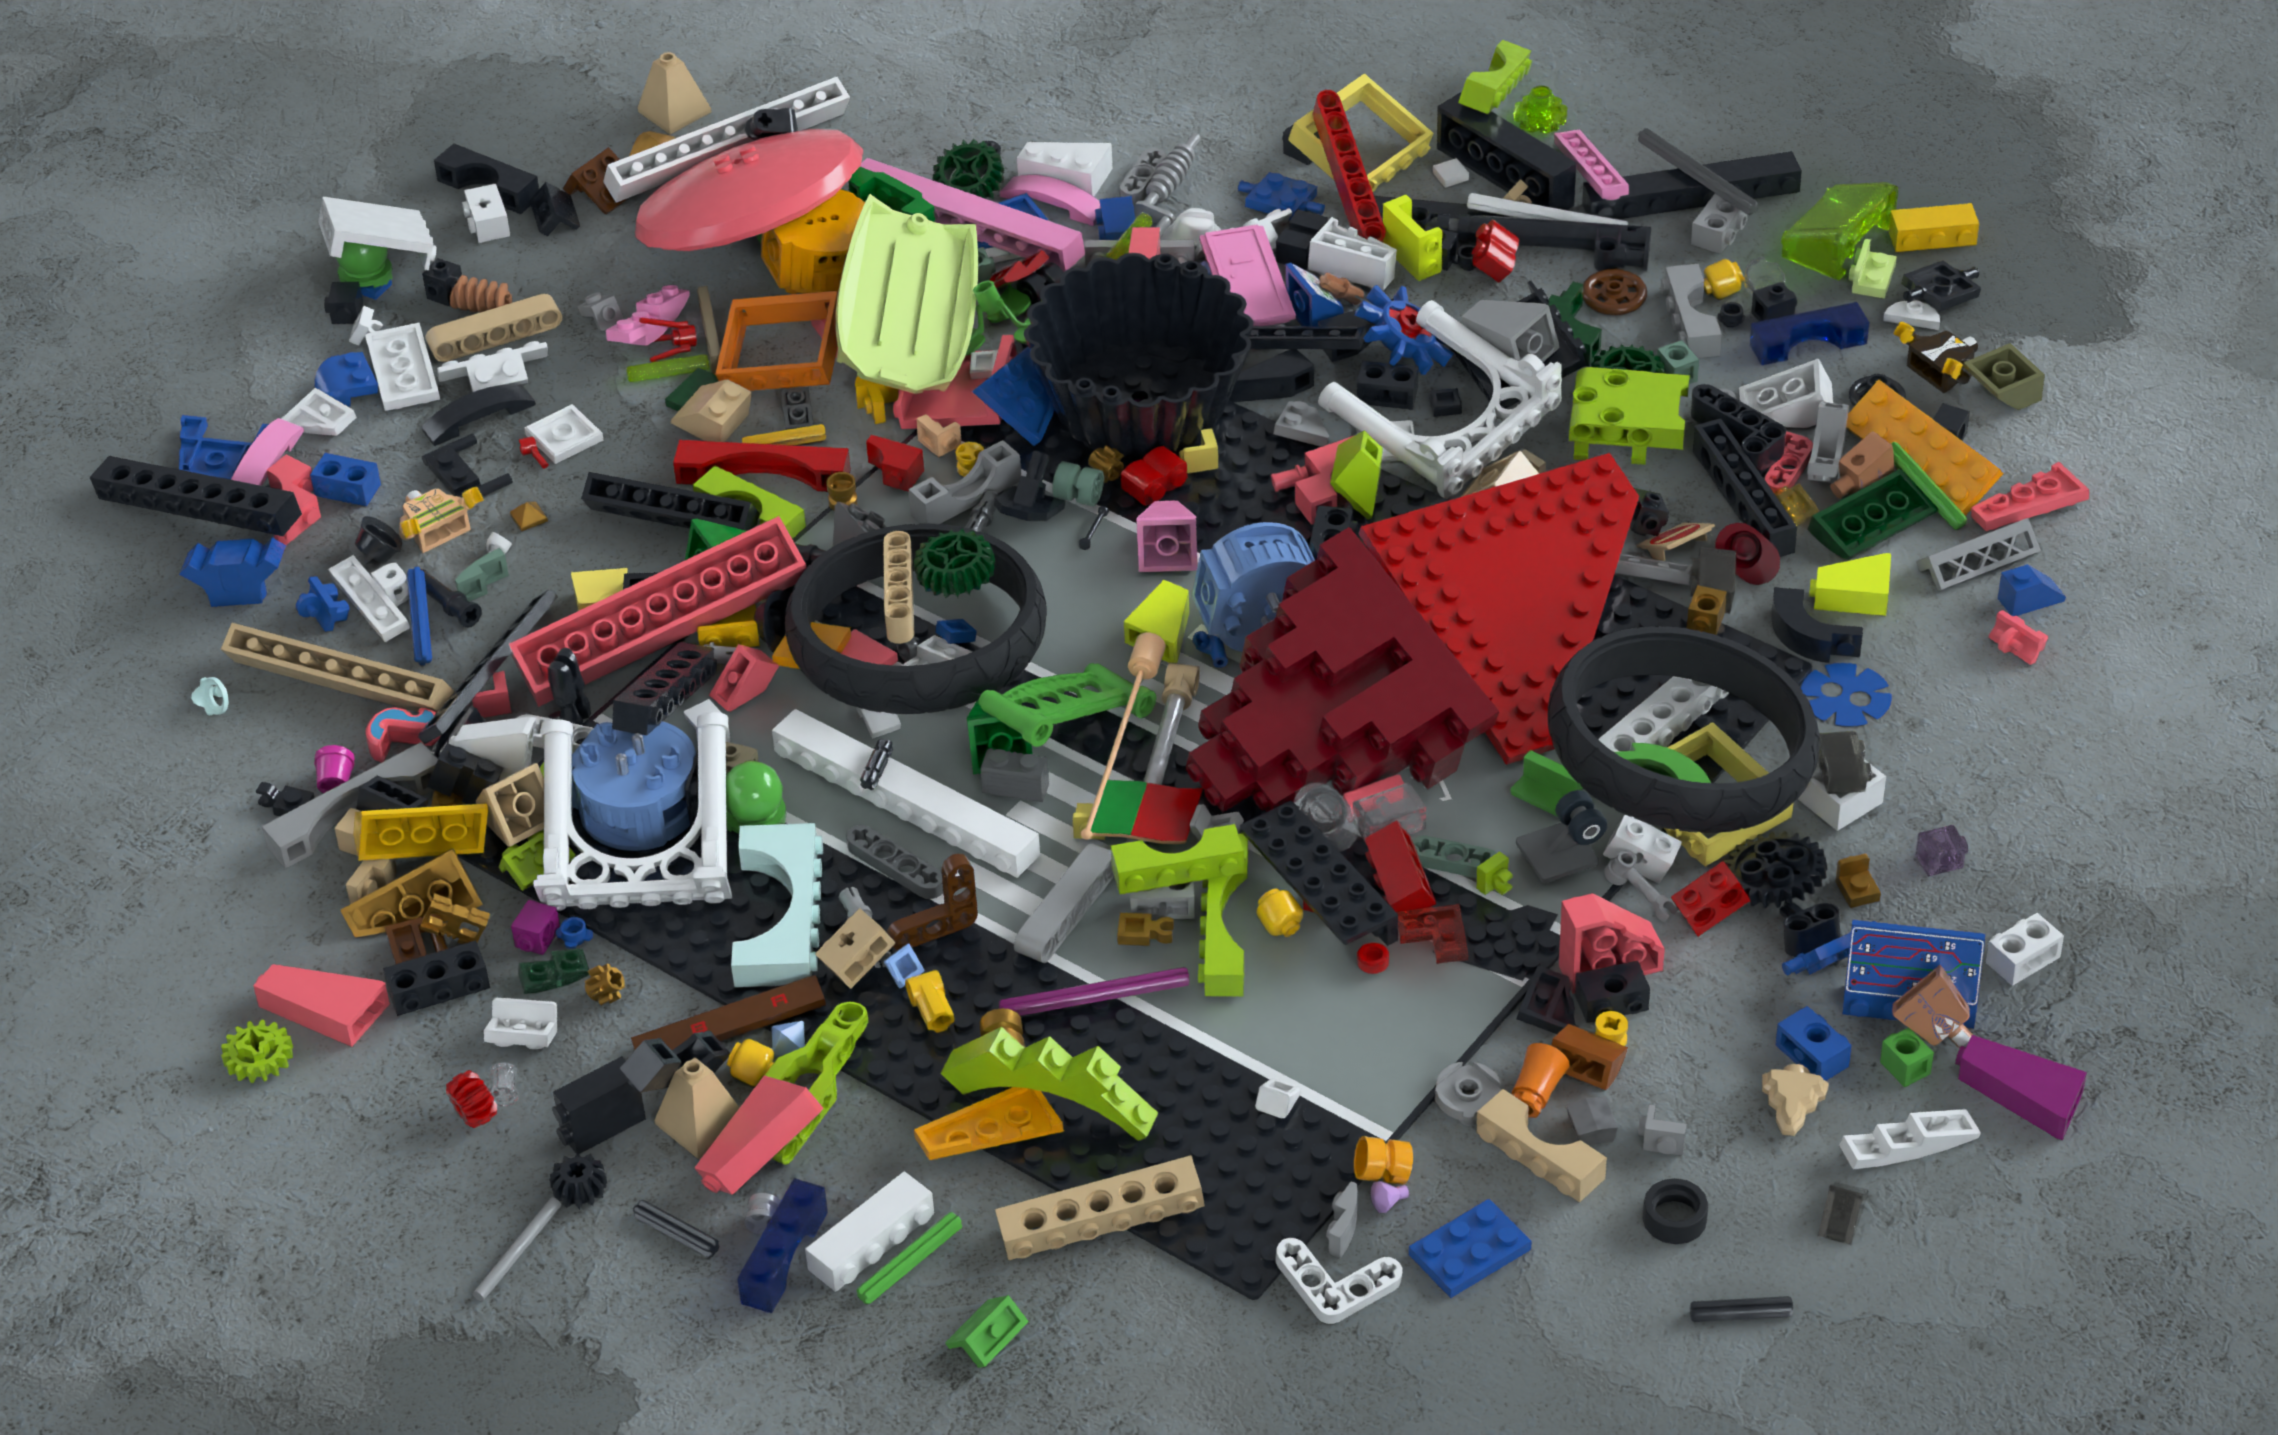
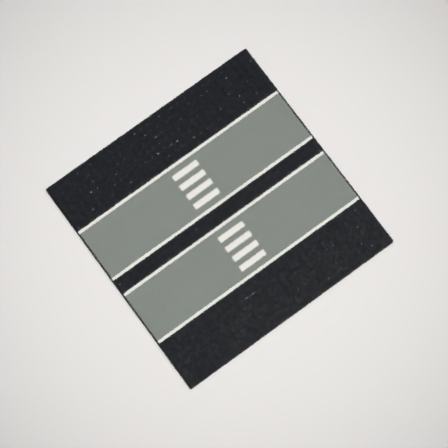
[457,341,1812,1300]

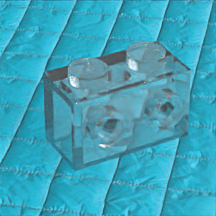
[1353,782,1426,842]

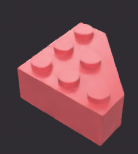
[1559,893,1665,994]

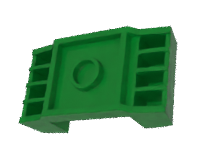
[848,167,935,222]

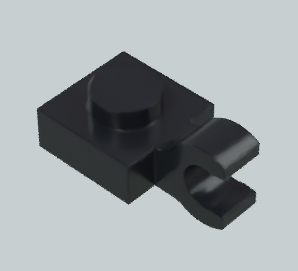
[256,782,315,816]

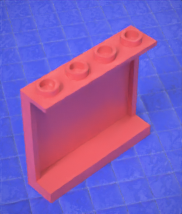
[893,335,1018,429]

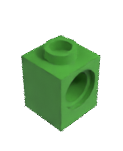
[1880,1027,1934,1088]

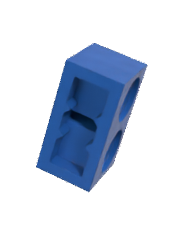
[310,453,381,507]

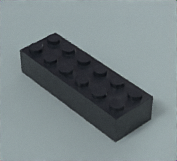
[1437,92,1576,210]

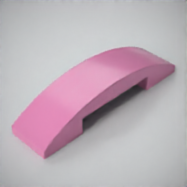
[1000,175,1100,226]
[231,418,304,486]

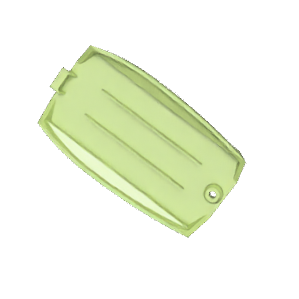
[836,194,978,394]

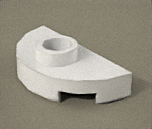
[1883,300,1940,330]

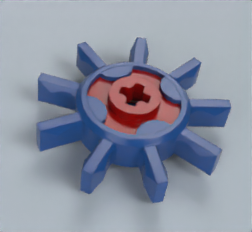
[1355,285,1454,375]

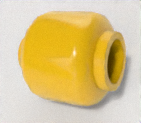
[1704,259,1744,300]
[1256,888,1304,937]
[726,1039,774,1087]

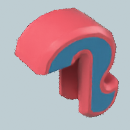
[365,707,441,763]

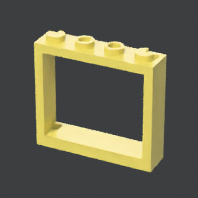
[1288,73,1434,192]
[1664,722,1794,867]

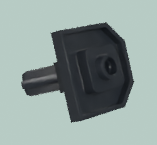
[994,451,1066,521]

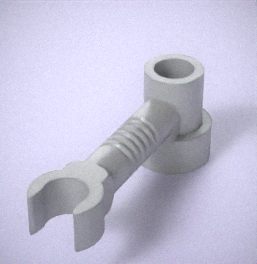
[1604,850,1678,922]

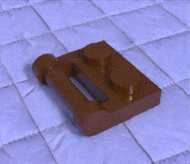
[385,914,448,964]

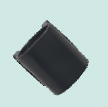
[745,108,798,140]

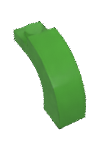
[1615,743,1711,783]

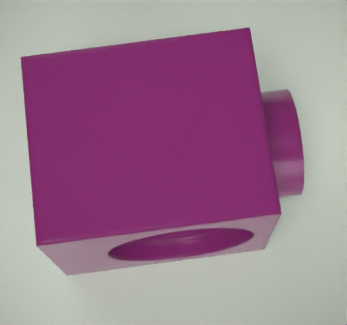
[511,900,560,955]

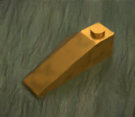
[340,848,483,938]

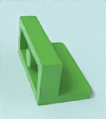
[1511,750,1583,816]
[945,1295,1029,1368]

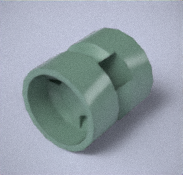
[1052,461,1104,507]

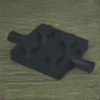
[1901,260,1981,312]

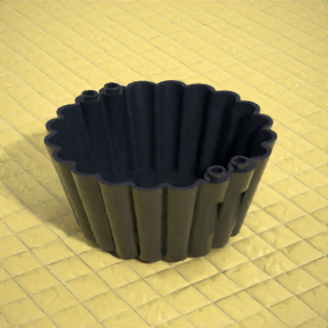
[1024,253,1254,459]

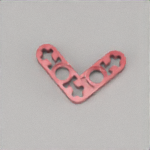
[1765,431,1813,499]

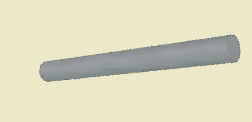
[473,1197,561,1302]

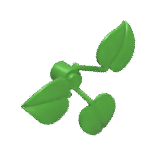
[965,280,1031,356]

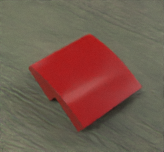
[989,250,1050,291]

